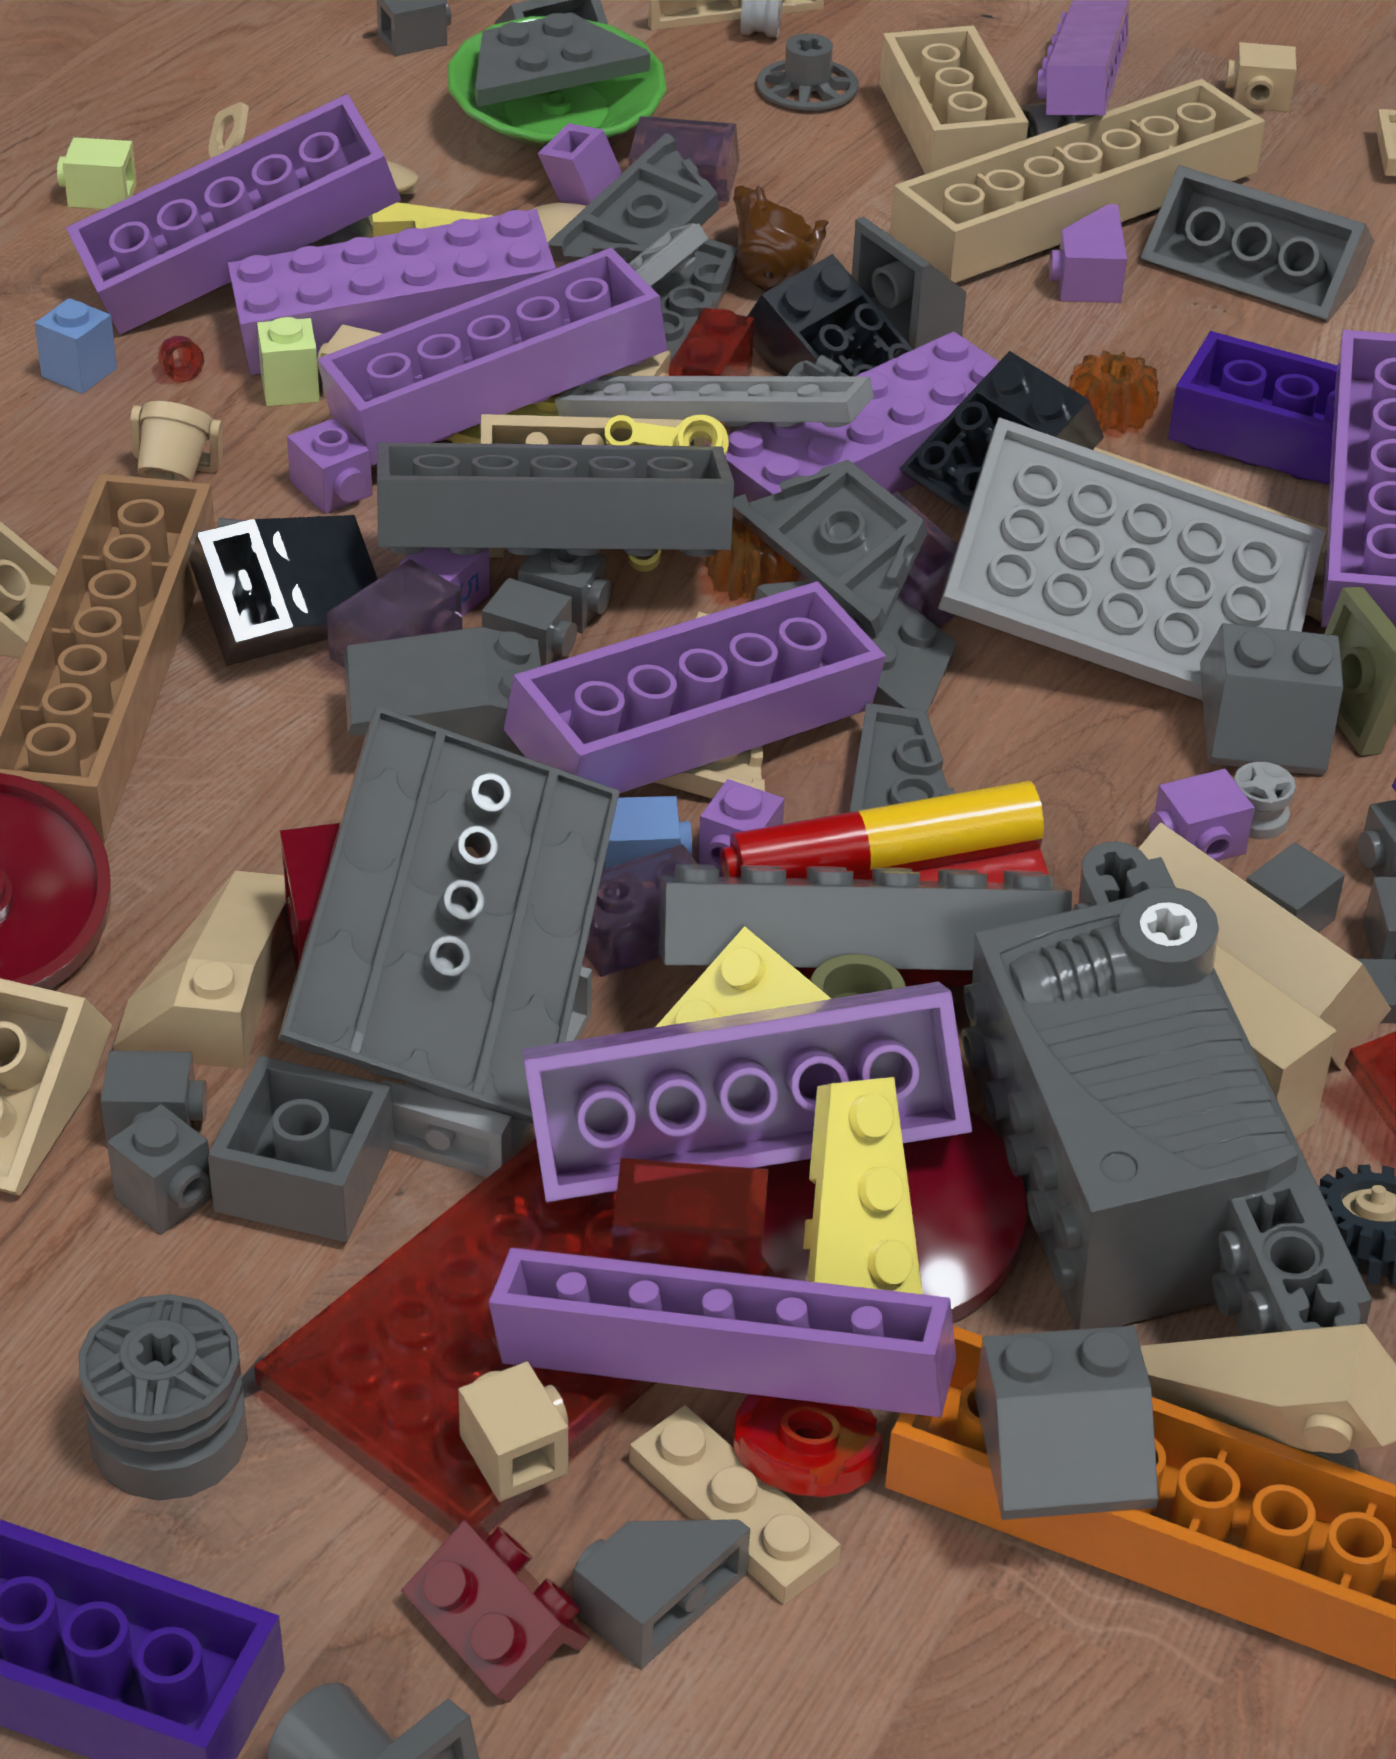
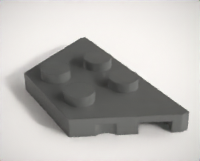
[475,13,650,107]
[548,133,719,264]
[733,460,927,635]
[754,581,957,713]

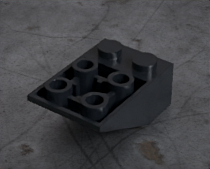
[738,254,913,377]
[899,351,1104,516]
[189,515,393,666]

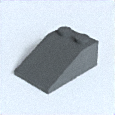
[344,627,541,758]

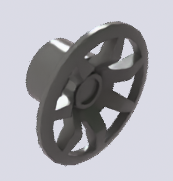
[757,34,858,110]

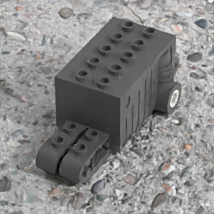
[962,841,1372,1336]

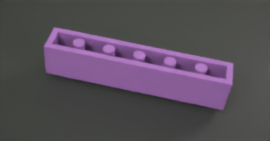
[1038,0,1129,115]
[489,1248,956,1417]

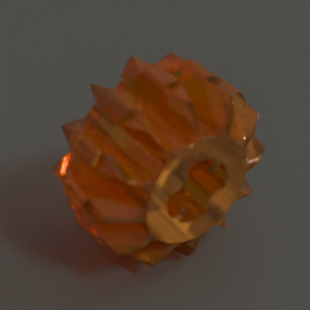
[1069,350,1160,434]
[705,516,799,601]

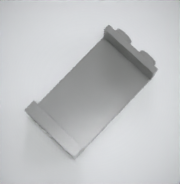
[382,966,592,1182]

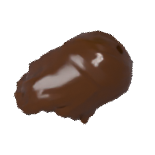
[733,185,829,291]

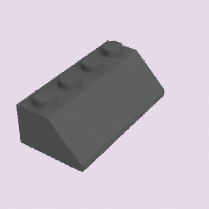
[1141,165,1375,322]

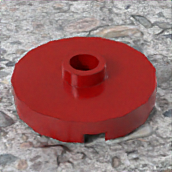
[733,1394,883,1497]

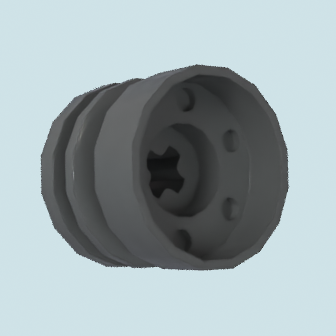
[78,1294,248,1501]

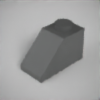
[573,1519,750,1670]

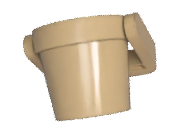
[130,401,223,482]

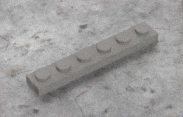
[555,376,874,428]

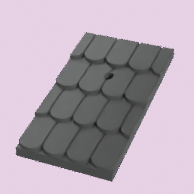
[278,705,620,1124]

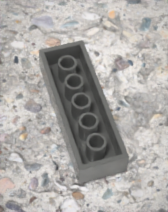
[377,442,734,557]
[658,864,1072,970]

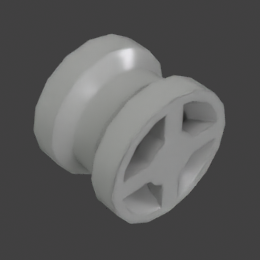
[740,0,783,38]
[1234,762,1296,839]

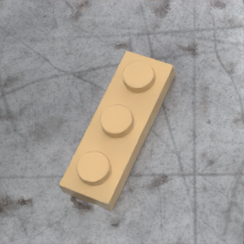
[629,1405,841,1605]

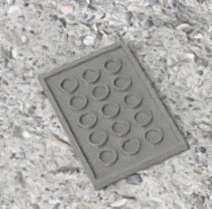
[938,418,1325,701]

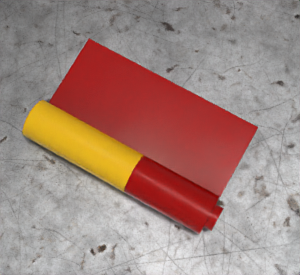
[720,780,1049,988]

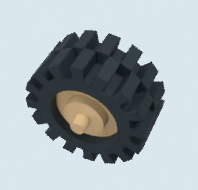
[1318,1164,1396,1285]

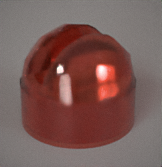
[157,335,204,382]

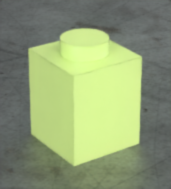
[57,137,137,209]
[257,317,320,407]

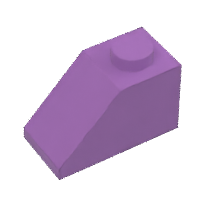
[1049,204,1127,303]

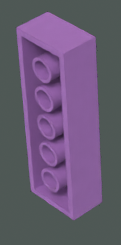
[66,94,401,335]
[228,209,556,376]
[317,247,667,466]
[1321,330,1396,627]
[706,331,999,553]
[504,581,886,793]
[522,982,972,1202]

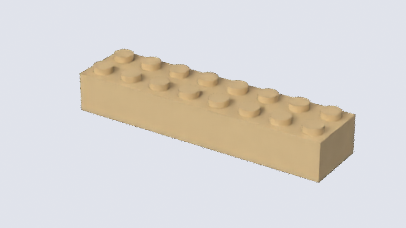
[890,78,1265,283]

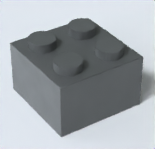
[208,1055,394,1243]

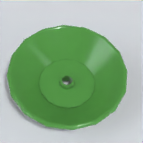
[447,16,667,149]

